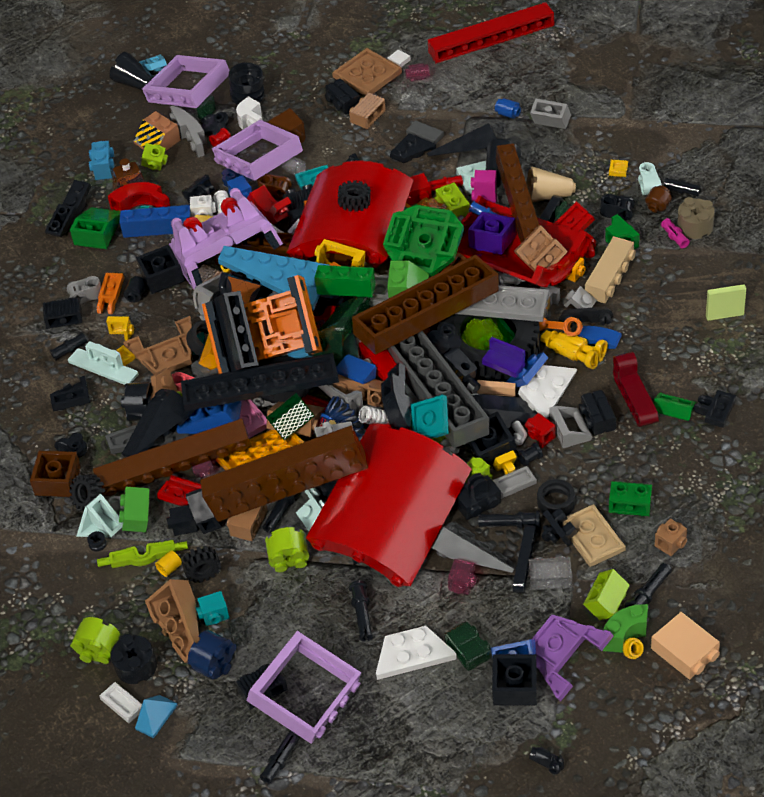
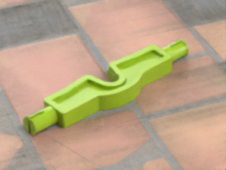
[97,540,188,568]

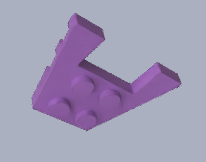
[532,615,614,701]

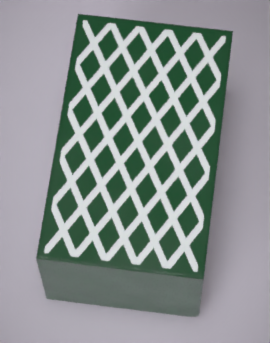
[266,393,315,440]

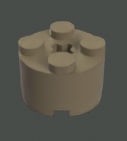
[677,197,715,239]

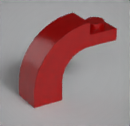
[108,182,170,211]
[247,185,292,224]

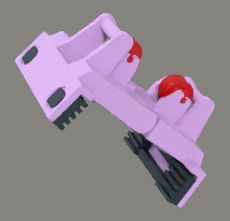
[169,188,283,289]

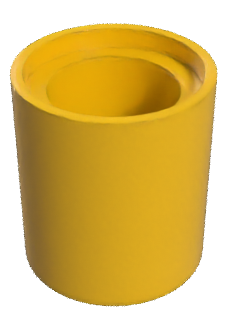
[155,550,182,577]

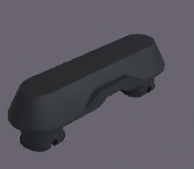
[559,307,613,328]

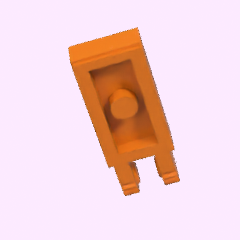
[97,273,124,314]

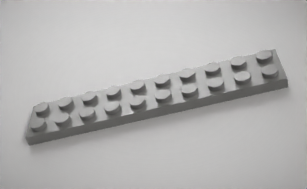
[358,274,549,322]

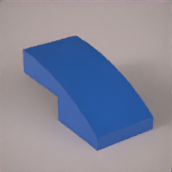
[578,326,622,349]

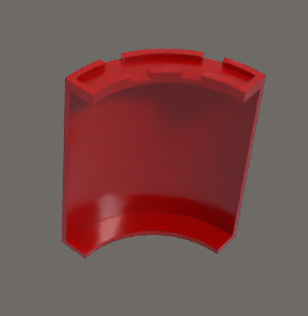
[287,161,413,268]
[457,195,593,287]
[306,423,472,587]

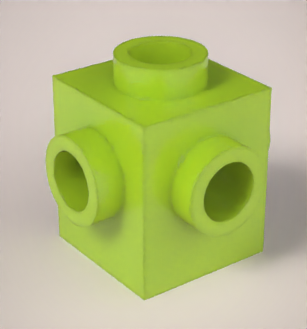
[141,143,168,170]

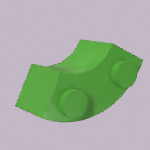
[602,604,648,653]

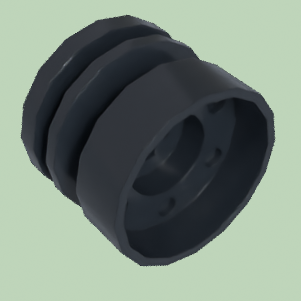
[228,62,265,105]

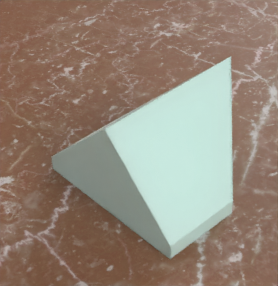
[76,494,122,537]

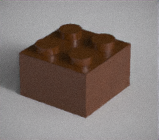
[30,450,81,497]

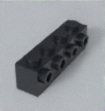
[214,291,258,372]

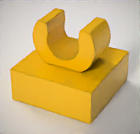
[493,450,517,475]

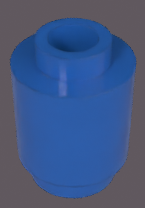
[495,98,521,119]

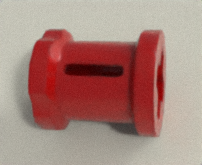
[209,128,231,147]

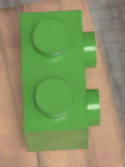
[119,487,149,532]

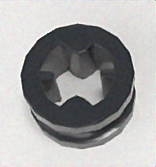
[87,531,107,552]

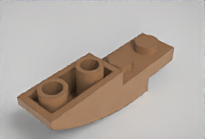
[333,375,406,408]

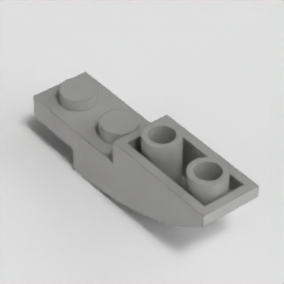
[169,105,206,157]

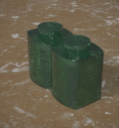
[445,621,491,671]

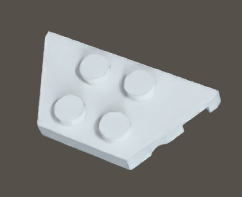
[518,365,577,419]
[376,626,456,680]

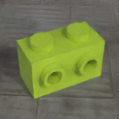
[434,182,470,218]
[583,569,629,620]

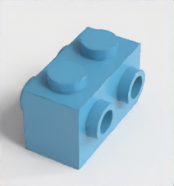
[89,141,114,180]

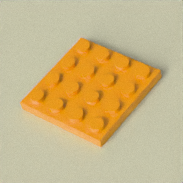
[216,430,304,471]

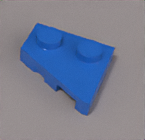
[506,352,548,388]

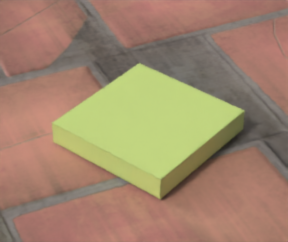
[706,284,746,321]

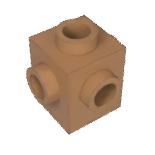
[655,518,688,556]

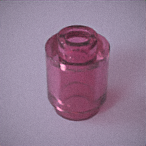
[405,63,430,82]

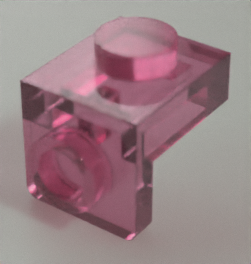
[192,460,215,478]

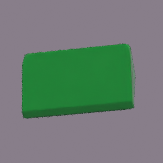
[653,393,696,421]

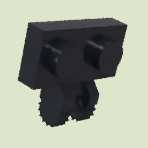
[693,390,736,428]

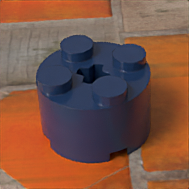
[188,630,237,680]

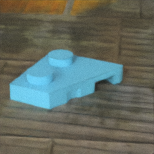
[139,54,167,71]

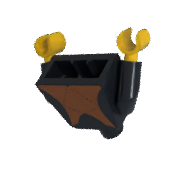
[218,265,271,304]

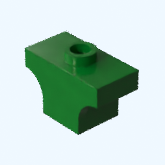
[605,214,639,250]

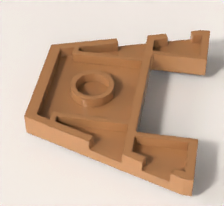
[123,316,192,374]

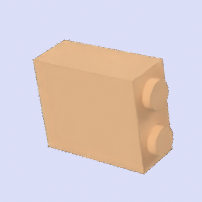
[651,612,720,680]

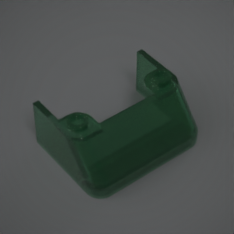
[313,296,371,375]

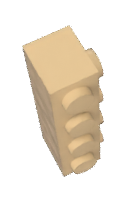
[585,236,636,303]

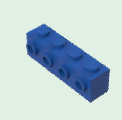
[120,205,191,238]

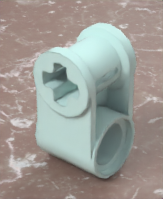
[638,162,661,195]

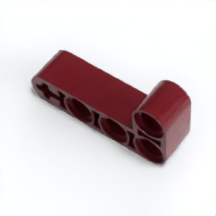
[613,351,659,427]

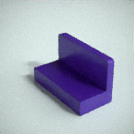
[482,337,525,378]

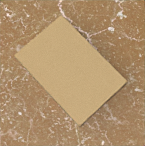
[560,504,626,567]

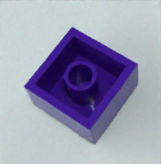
[468,212,516,255]

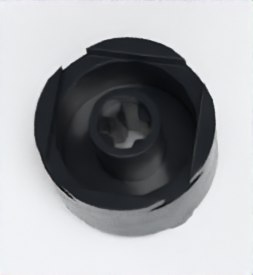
[121,382,152,421]
[110,634,157,684]

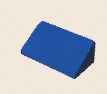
[336,354,377,384]
[491,639,536,658]

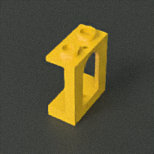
[315,239,366,267]

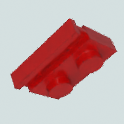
[555,201,595,232]
[157,475,201,506]

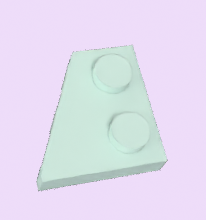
[456,161,486,195]

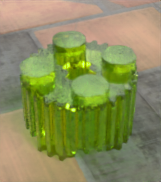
[461,318,504,350]

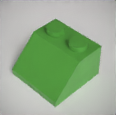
[387,261,429,298]

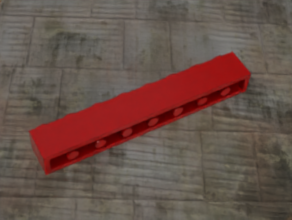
[427,2,554,63]

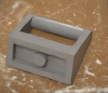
[549,406,593,448]

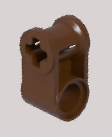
[257,173,292,199]

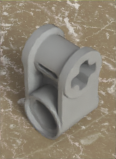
[66,276,101,304]

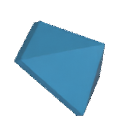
[135,695,178,738]

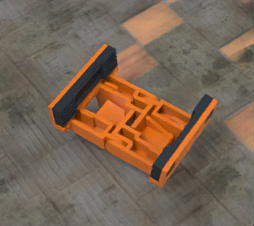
[202,275,323,374]

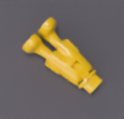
[540,330,608,369]

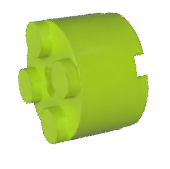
[265,527,309,572]
[70,617,120,664]

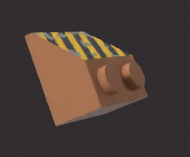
[134,111,181,150]

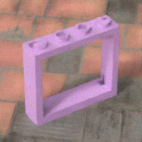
[142,55,230,108]
[212,120,303,181]
[246,631,361,744]

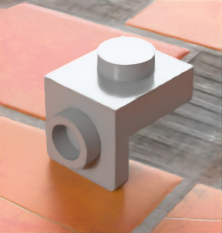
[564,286,597,309]

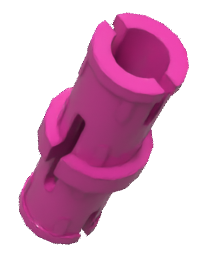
[661,218,690,249]

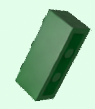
[314,265,376,297]

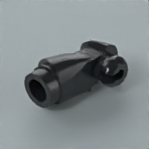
[529,746,564,774]

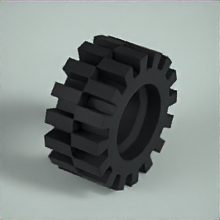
[338,180,371,212]
[69,474,105,511]
[181,546,221,583]

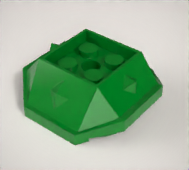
[383,205,464,277]

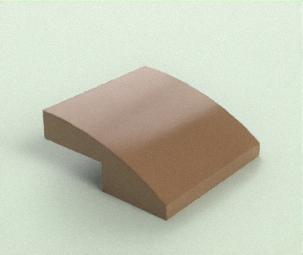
[514,225,568,272]

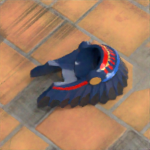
[320,396,367,441]

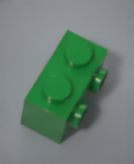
[609,481,652,516]

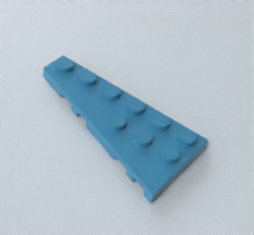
[218,246,329,310]

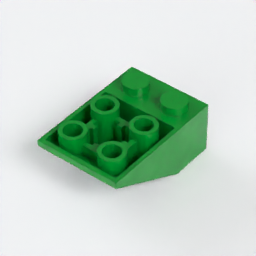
[70,207,120,249]

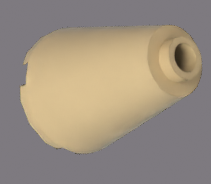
[526,167,576,202]

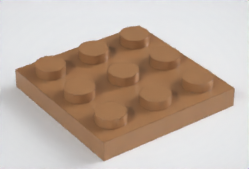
[332,48,402,96]

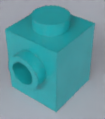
[196,591,230,626]

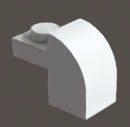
[236,97,263,129]

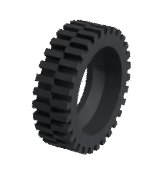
[437,314,540,382]

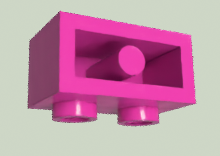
[471,170,497,204]

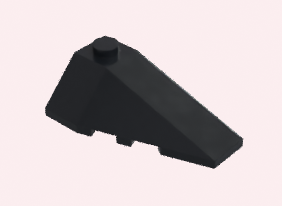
[472,394,538,430]

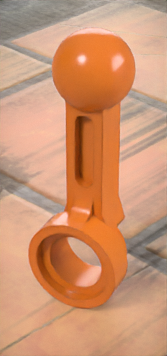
[539,317,583,336]

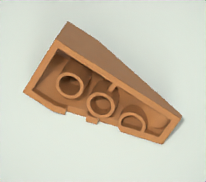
[145,579,199,663]

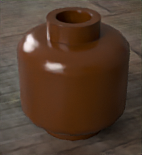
[645,185,672,213]

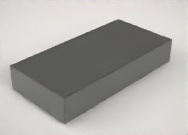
[406,120,444,144]

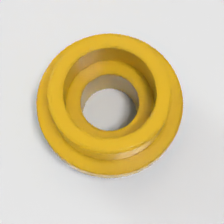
[623,637,644,659]

